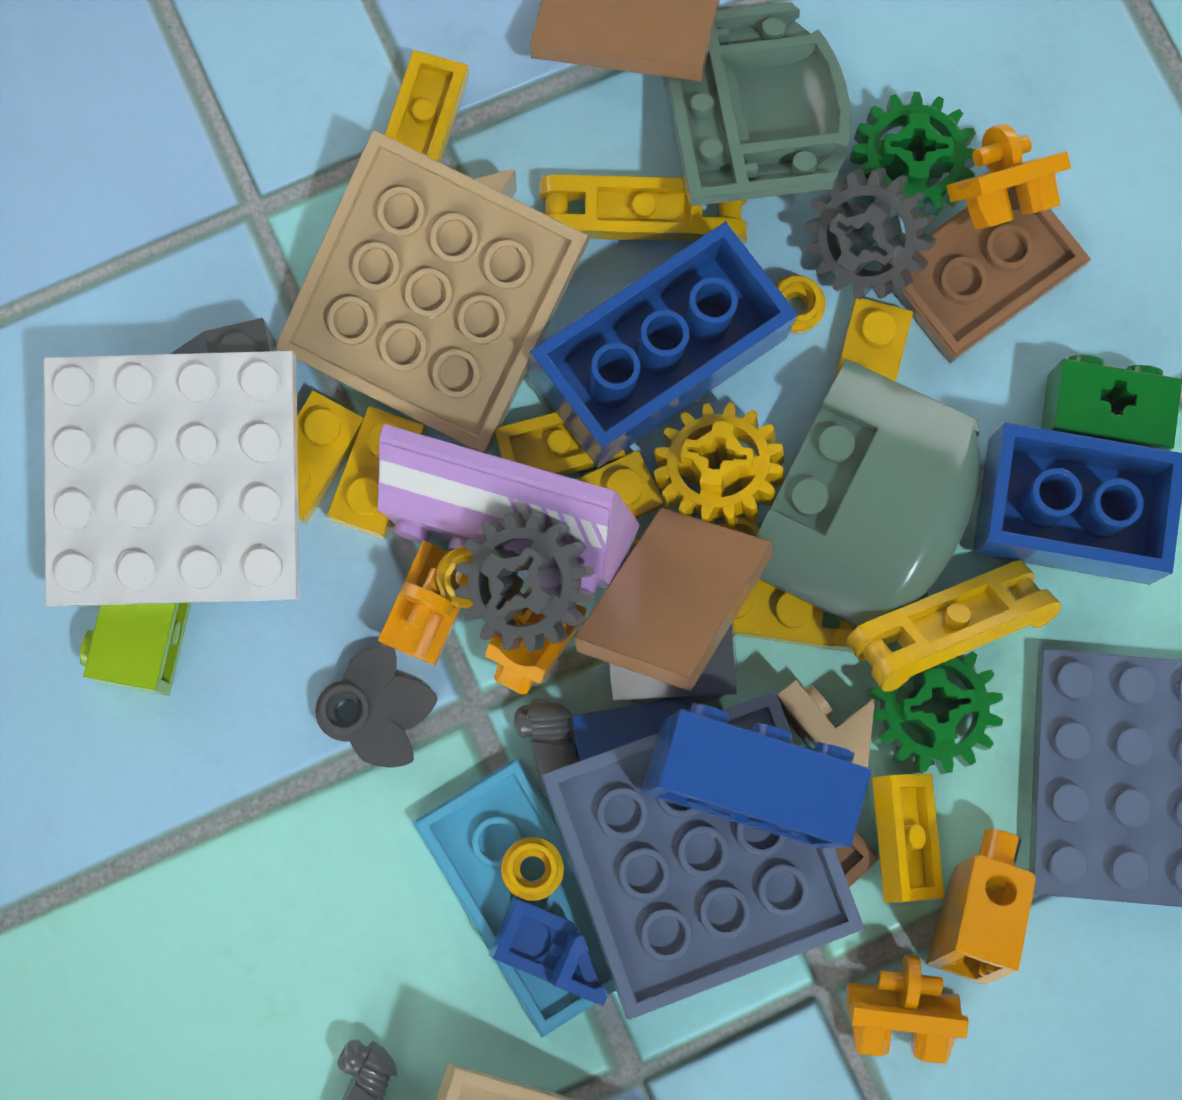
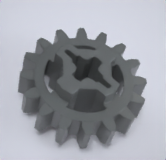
[804,167,936,299]
[455,512,595,652]

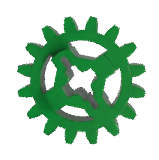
[849,92,976,217]
[867,651,1003,774]

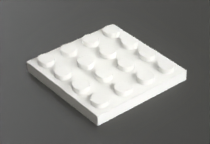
[44,351,300,607]

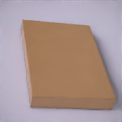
[530,0,720,82]
[881,186,1091,364]
[574,508,773,691]

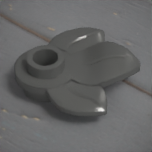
[315,646,438,768]

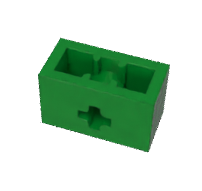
[1041,355,1182,451]

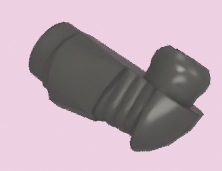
[514,698,579,797]
[337,1039,397,1100]

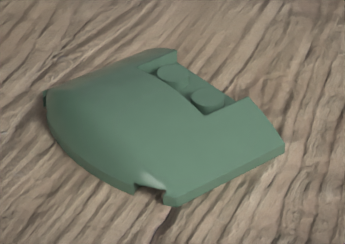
[663,2,851,206]
[756,359,981,627]

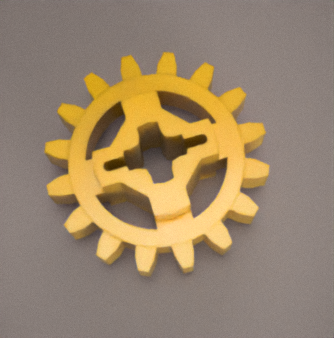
[654,402,785,530]

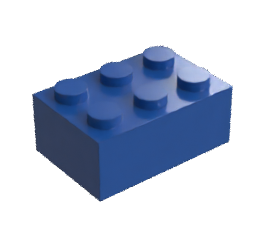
[972,422,1182,585]
[641,703,872,849]

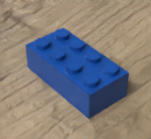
[528,221,798,468]

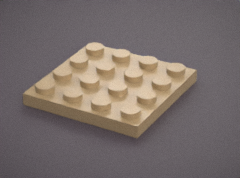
[274,130,591,453]

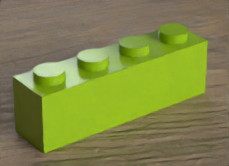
[80,603,191,696]

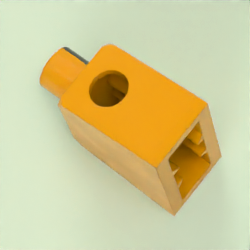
[926,829,1036,984]

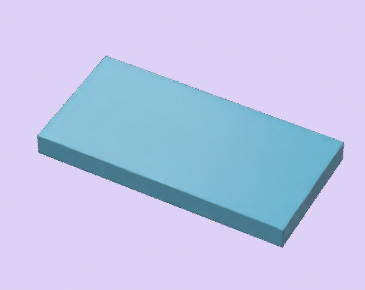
[413,757,616,1038]

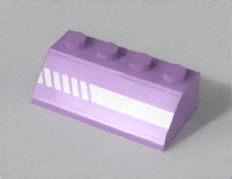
[378,424,640,594]

